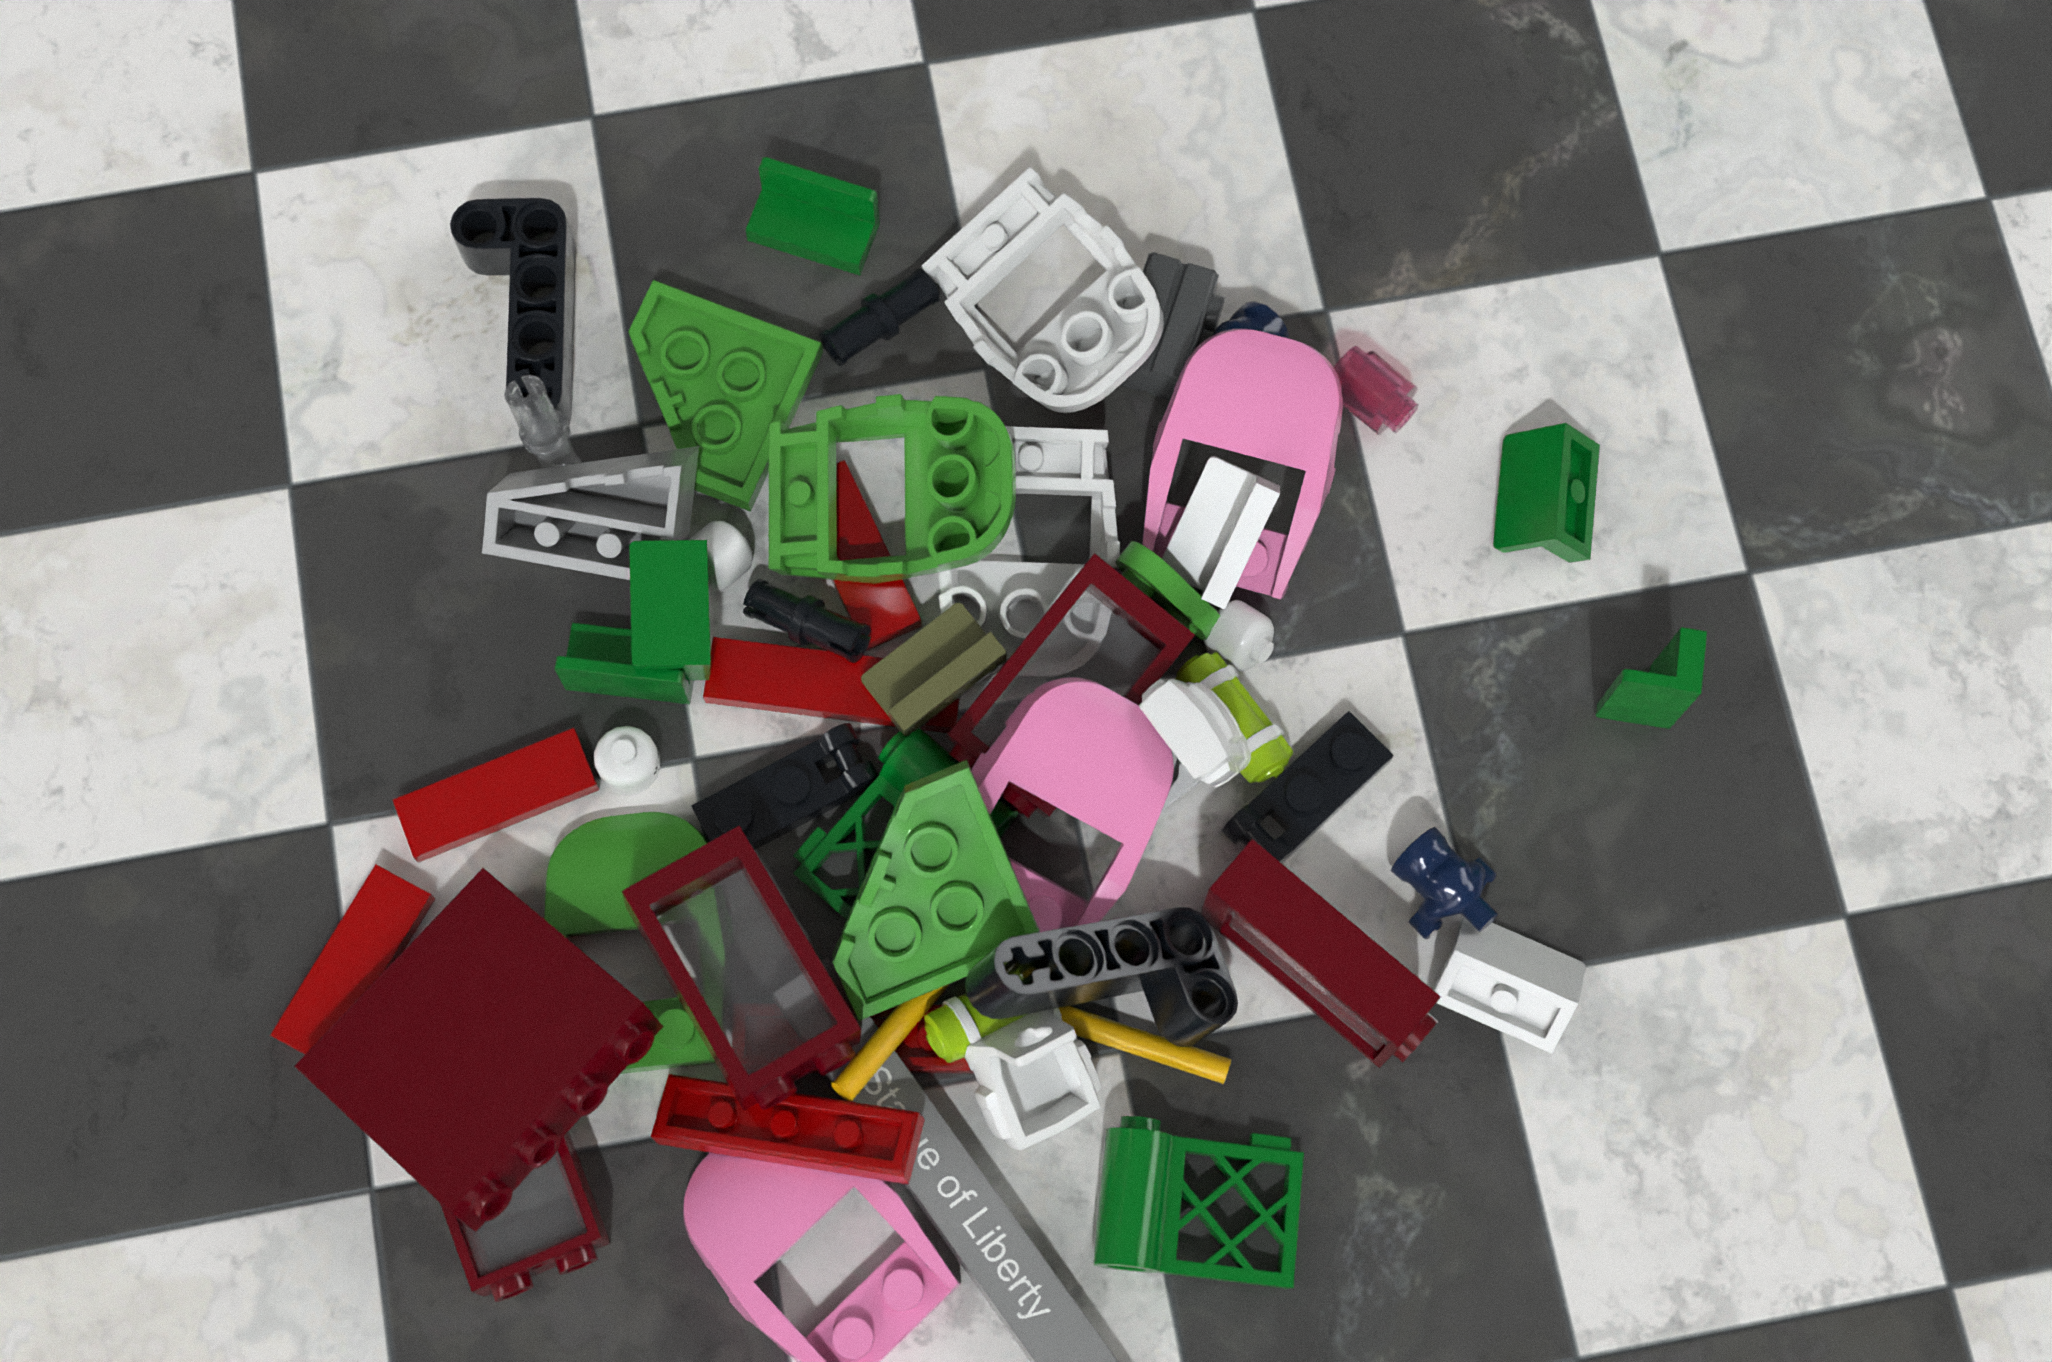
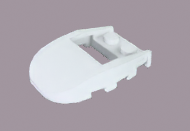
[922,167,1164,413]
[938,426,1120,678]

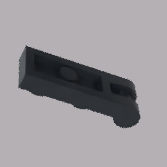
[1221,711,1394,864]
[691,723,879,850]

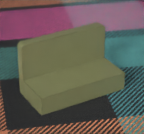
[861,602,1007,736]

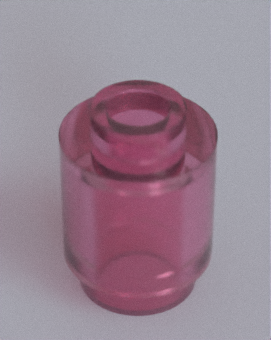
[1334,345,1419,435]

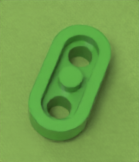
[1115,541,1220,641]

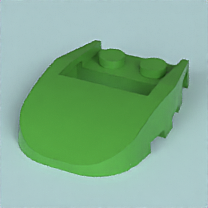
[769,394,1016,584]
[544,812,734,1074]

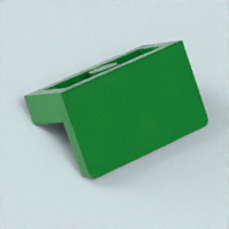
[745,157,880,276]
[1493,422,1600,563]
[629,540,711,681]
[554,623,694,705]
[1596,627,1707,729]

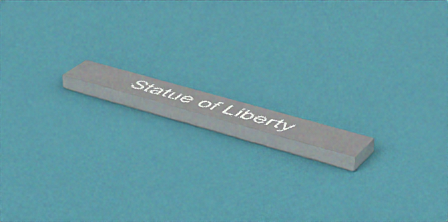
[772,958,1119,1362]

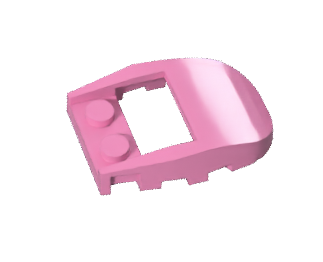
[1142,329,1343,599]
[971,677,1174,966]
[683,1153,961,1362]

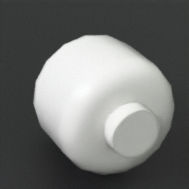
[689,521,753,591]
[1204,600,1274,671]
[594,726,661,795]

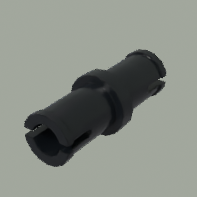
[819,268,940,366]
[743,579,871,663]

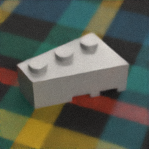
[482,446,699,580]

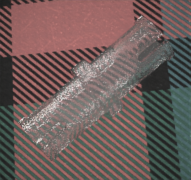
[504,375,582,468]

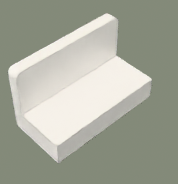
[1162,456,1280,610]
[1433,917,1586,1054]

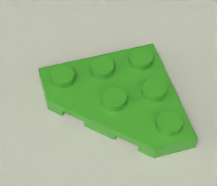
[628,280,823,512]
[832,760,1040,1021]

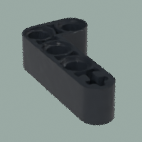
[450,198,576,442]
[965,907,1238,1047]

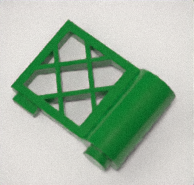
[793,729,1018,920]
[1093,1116,1304,1289]

